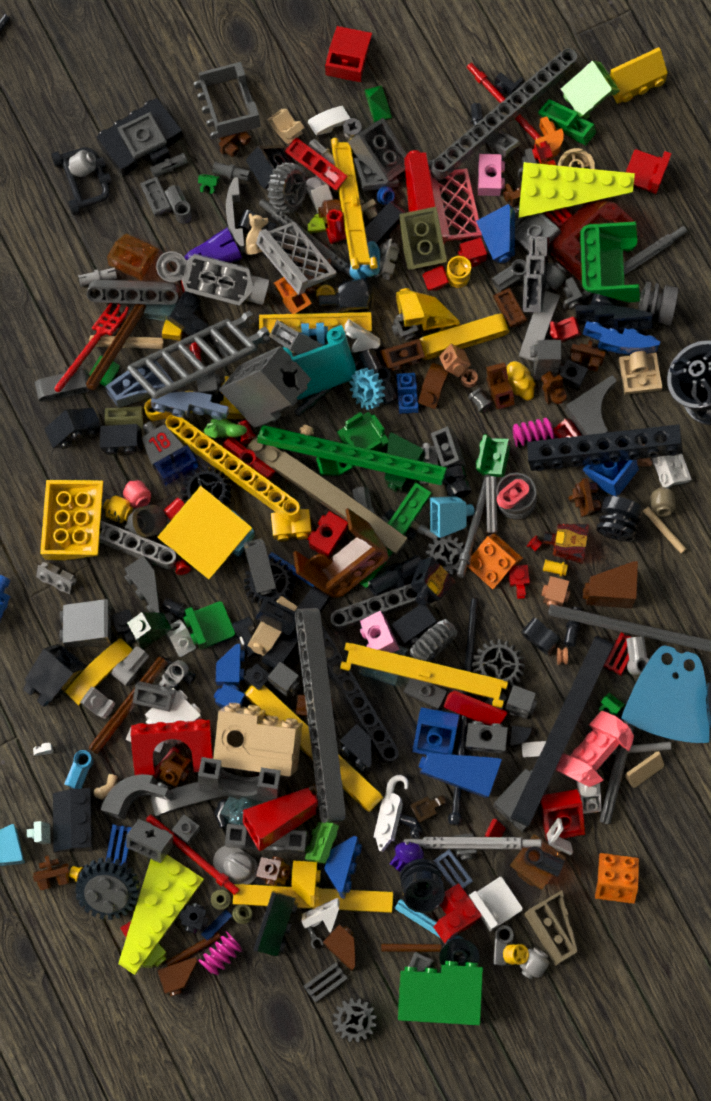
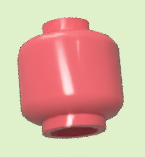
[123,480,151,509]

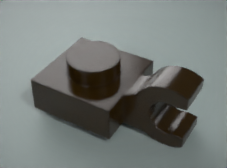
[410,795,447,823]

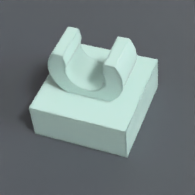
[27,821,51,844]

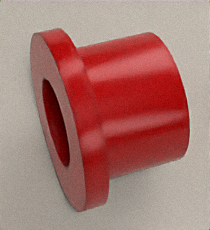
[527,535,542,551]
[175,560,191,575]

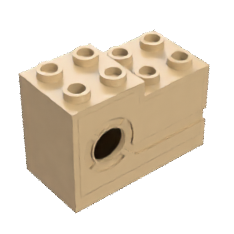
[213,703,303,776]

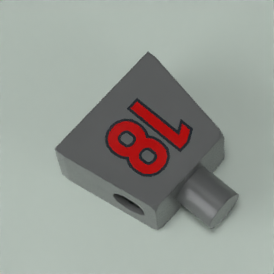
[142,421,185,470]

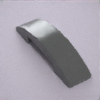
[150,782,228,817]

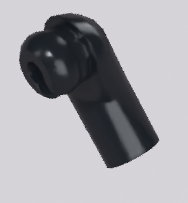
[399,813,423,839]

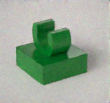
[198,174,219,194]
[599,692,625,715]

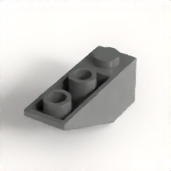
[124,556,160,613]

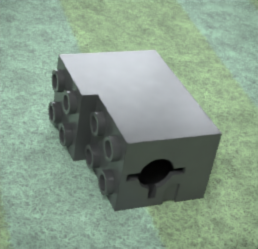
[219,346,311,428]

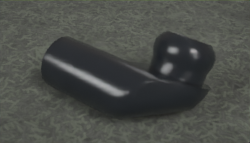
[215,799,233,829]

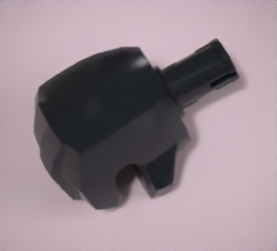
[318,278,373,313]

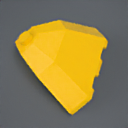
[396,288,460,332]

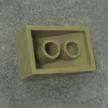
[399,207,447,269]

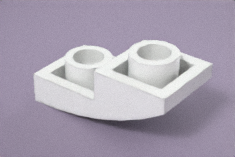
[308,106,350,136]

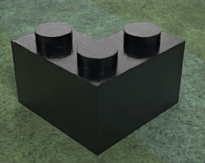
[44,408,102,449]

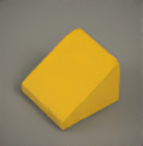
[162,320,183,341]

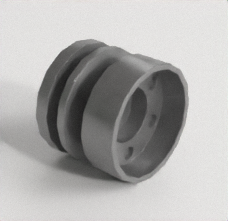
[638,281,678,326]

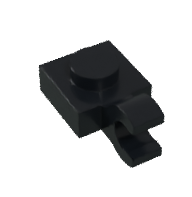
[111,609,135,645]

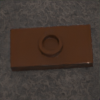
[493,288,527,329]

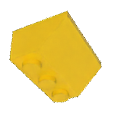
[610,47,667,104]

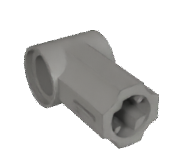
[626,636,649,675]
[111,646,150,686]

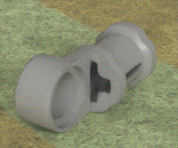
[156,660,188,689]

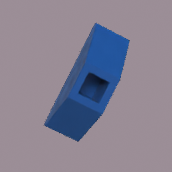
[324,836,362,899]

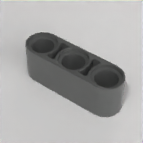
[35,369,91,402]

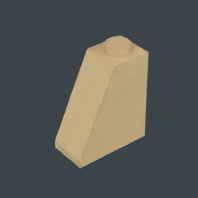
[247,596,297,656]

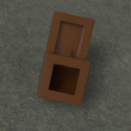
[486,362,515,409]
[418,363,449,409]

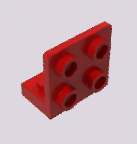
[625,149,672,194]

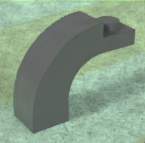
[101,774,173,820]

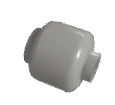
[68,150,96,177]
[520,948,549,979]

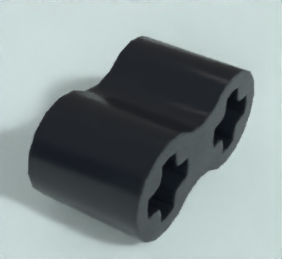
[521,617,561,656]

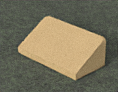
[625,751,664,788]

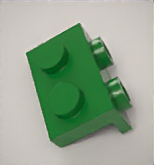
[476,434,511,477]

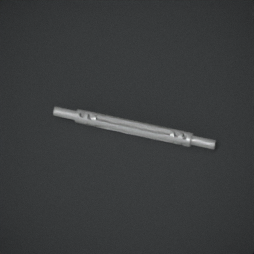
[404,837,542,850]

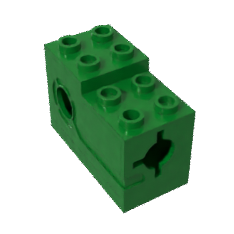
[397,961,483,1025]

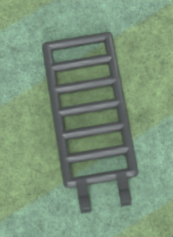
[127,311,270,399]

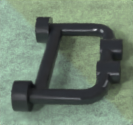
[51,147,112,215]

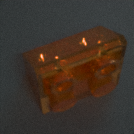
[107,233,159,281]

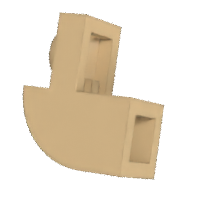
[267,109,304,144]

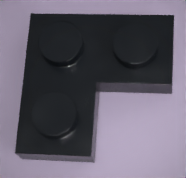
[167,291,208,336]

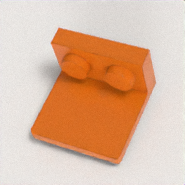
[467,533,523,589]
[595,853,639,904]

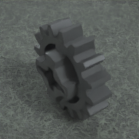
[426,535,464,577]
[333,998,376,1043]

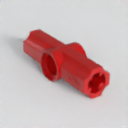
[222,437,275,481]

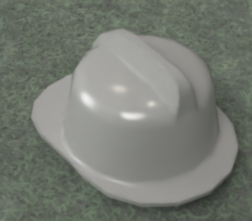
[213,846,258,885]

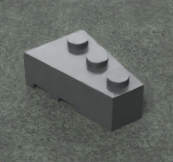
[530,340,561,380]

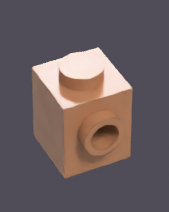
[439,343,471,377]
[541,576,570,607]

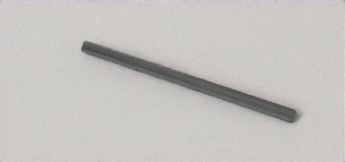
[548,604,711,652]

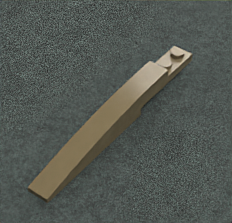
[246,435,408,554]

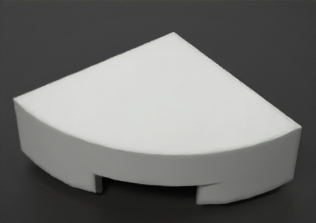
[33,743,53,756]

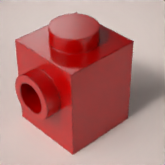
[457,238,487,267]

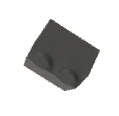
[347,118,407,182]

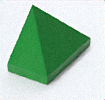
[364,85,392,123]

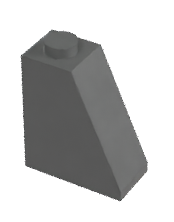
[243,538,276,594]
[493,769,532,833]

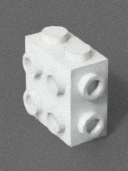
[145,688,202,746]

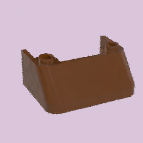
[293,508,388,598]

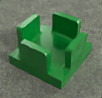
[337,412,389,451]

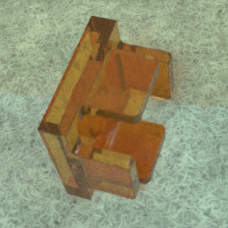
[510,834,566,891]

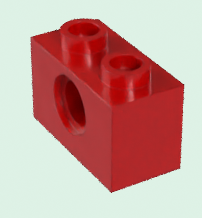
[308,511,349,557]

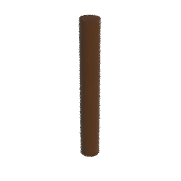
[165,931,221,967]
[381,944,441,952]

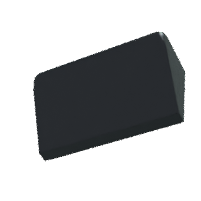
[255,597,296,635]

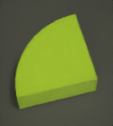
[308,214,326,234]

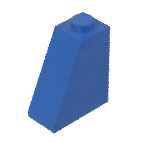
[476,204,515,264]

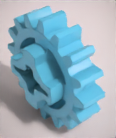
[350,368,385,410]

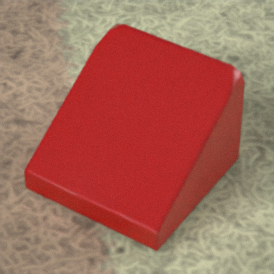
[422,266,449,291]
[484,819,505,837]

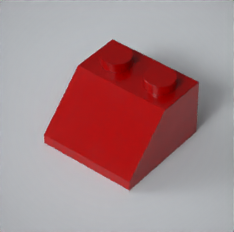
[539,789,585,841]

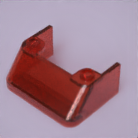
[549,200,635,282]

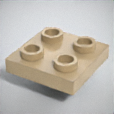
[619,351,662,395]

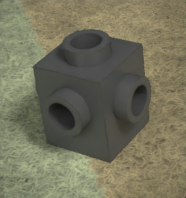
[391,313,420,341]

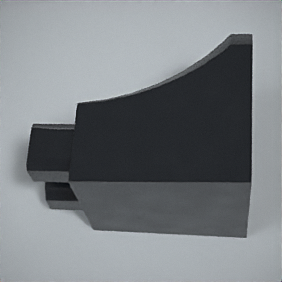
[23,644,86,707]

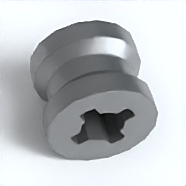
[343,118,362,140]

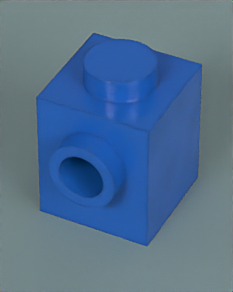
[214,684,246,708]

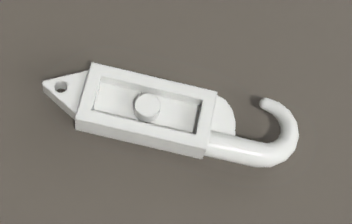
[374,775,409,852]

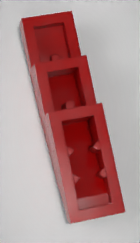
[285,137,348,191]

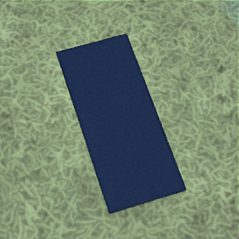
[201,909,232,941]

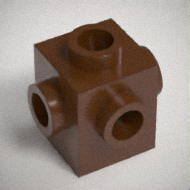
[159,751,191,787]
[256,856,290,887]

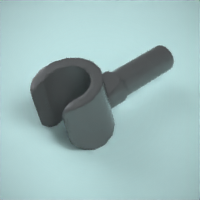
[307,926,323,949]

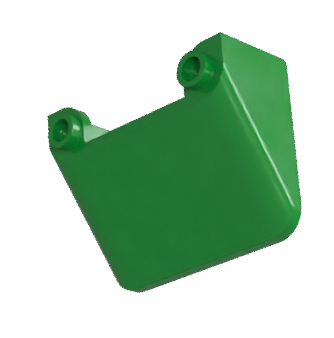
[581,222,640,302]

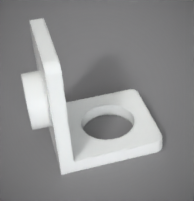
[167,620,196,657]
[547,818,573,855]

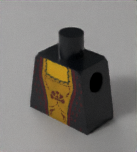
[411,556,456,605]

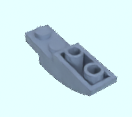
[151,392,229,420]

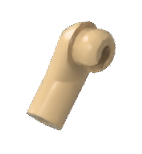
[94,774,118,799]

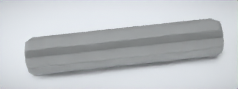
[486,476,497,533]

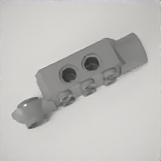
[156,251,269,306]

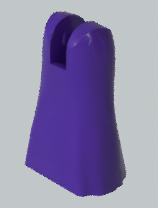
[185,228,242,263]

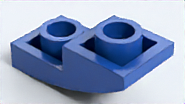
[396,373,418,414]

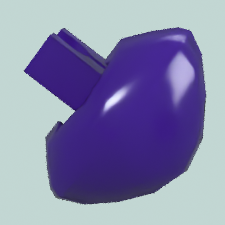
[390,842,424,872]

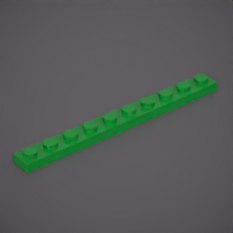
[257,425,447,485]

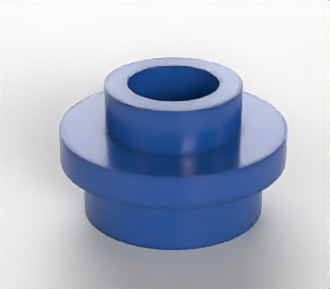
[377,186,395,205]

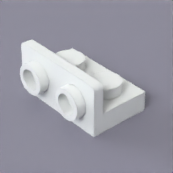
[652,454,692,489]

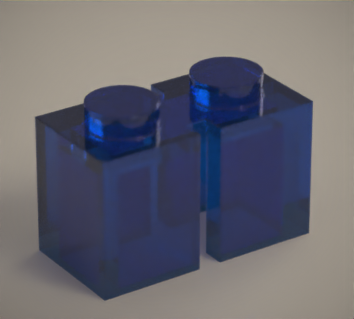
[154,445,198,486]

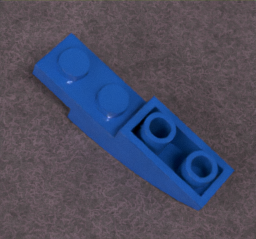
[583,321,660,354]

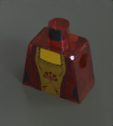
[543,524,589,564]

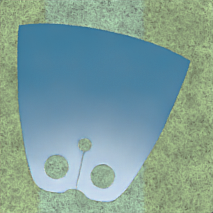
[622,646,709,743]

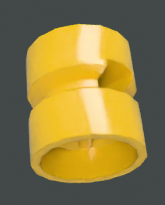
[446,256,471,288]

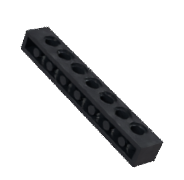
[527,424,683,471]

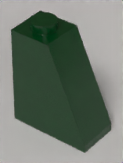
[385,432,425,493]
[127,612,172,650]

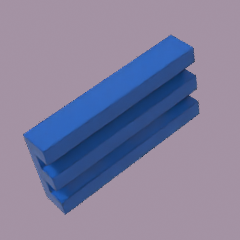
[106,825,132,866]

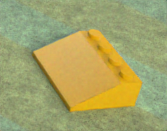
[40,480,104,560]

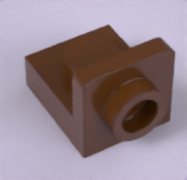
[503,183,521,207]

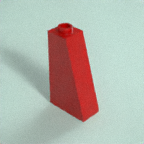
[404,150,435,212]
[243,788,318,851]

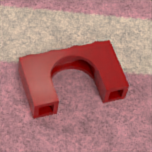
[130,719,213,775]

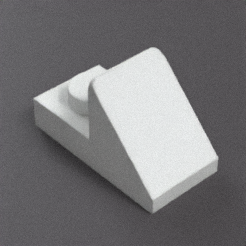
[306,176,333,213]
[345,319,380,352]
[301,898,340,933]

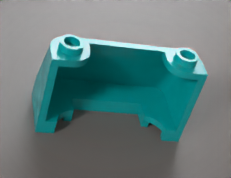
[283,325,356,400]

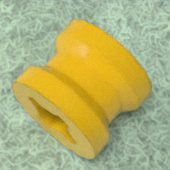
[503,944,529,965]

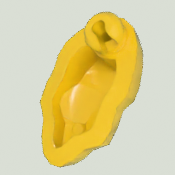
[507,361,536,401]

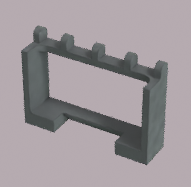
[193,62,261,139]

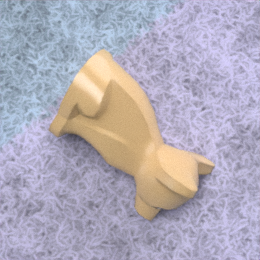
[244,213,268,254]

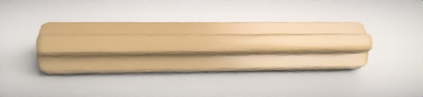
[89,335,164,349]

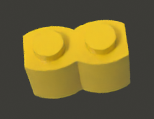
[271,509,311,542]

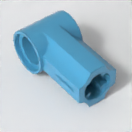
[64,750,93,789]

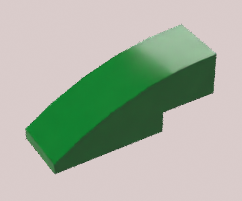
[538,99,596,146]

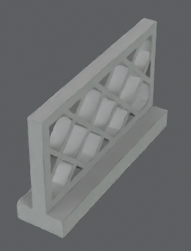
[256,222,337,295]

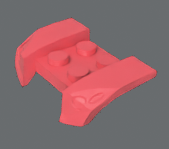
[555,711,634,787]

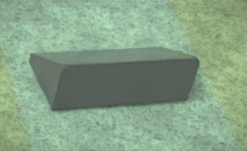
[133,681,176,712]

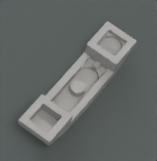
[226,177,244,253]
[519,291,560,362]

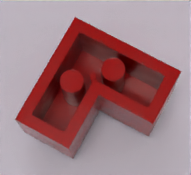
[433,883,482,943]

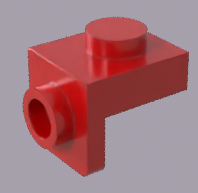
[549,316,581,343]

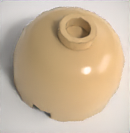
[558,148,595,169]

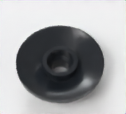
[439,938,479,966]

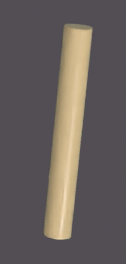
[643,506,686,554]

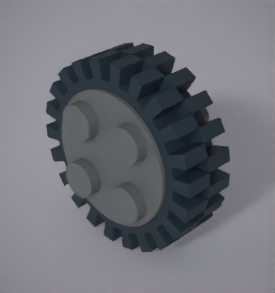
[75,857,140,920]

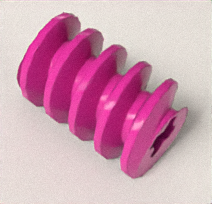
[513,418,554,447]
[198,931,242,975]

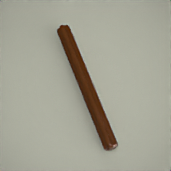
[86,304,146,390]
[89,657,168,754]

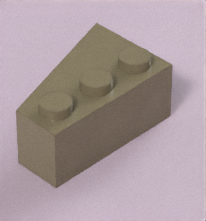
[524,890,577,966]

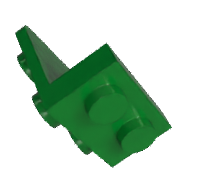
[183,601,235,650]

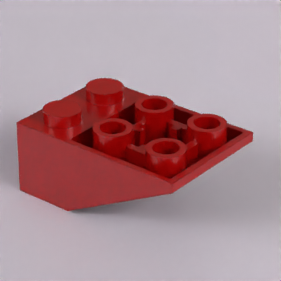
[325,26,372,82]

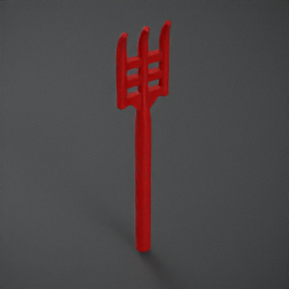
[54,303,129,392]

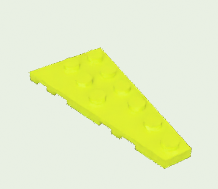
[518,162,635,219]
[119,855,204,975]

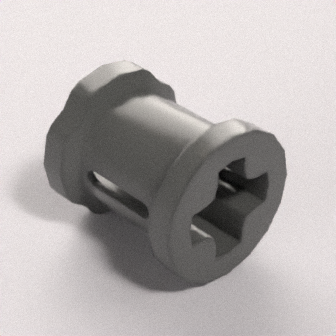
[468,388,493,413]

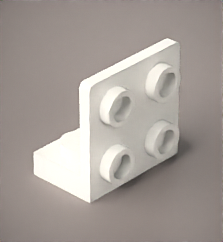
[468,877,523,932]

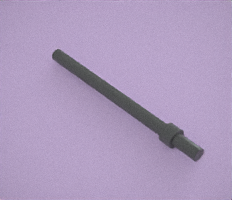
[457,475,490,578]

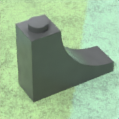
[269,320,324,355]
[565,375,617,435]

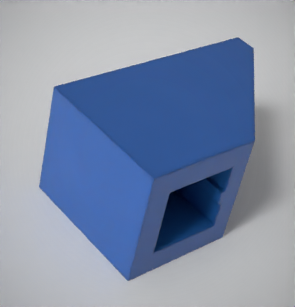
[216,644,245,686]

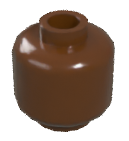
[318,199,343,224]

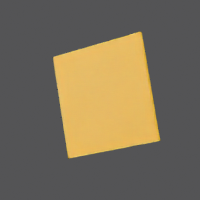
[158,486,252,580]

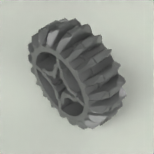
[267,163,308,213]
[410,619,457,662]
[472,639,525,691]

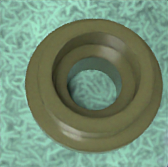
[211,890,231,910]
[232,905,252,924]

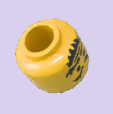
[103,495,133,523]

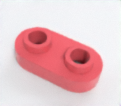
[497,479,529,509]

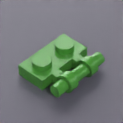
[305,822,339,864]

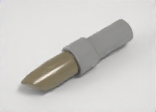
[411,521,438,539]

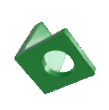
[316,457,354,476]

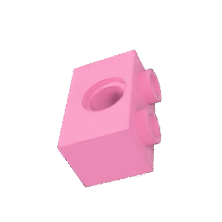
[478,154,505,196]
[360,611,400,653]

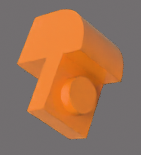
[534,116,563,160]
[273,277,312,314]

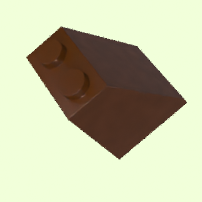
[583,561,638,609]

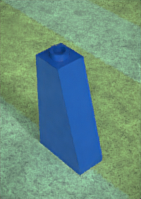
[418,753,502,798]

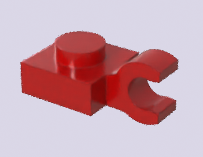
[508,565,530,599]

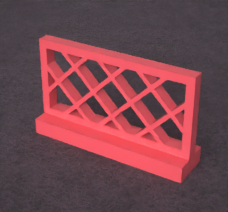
[429,168,482,244]

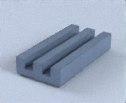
[433,849,473,889]

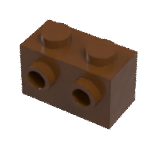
[380,339,425,371]

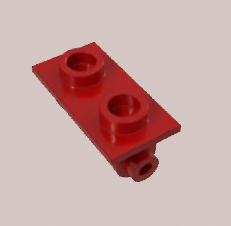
[532,140,556,165]

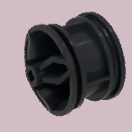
[667,341,711,426]

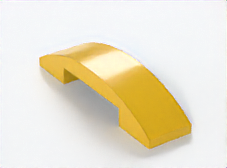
[65,638,133,706]

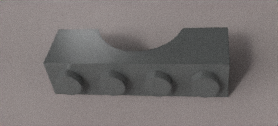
[225,824,307,855]

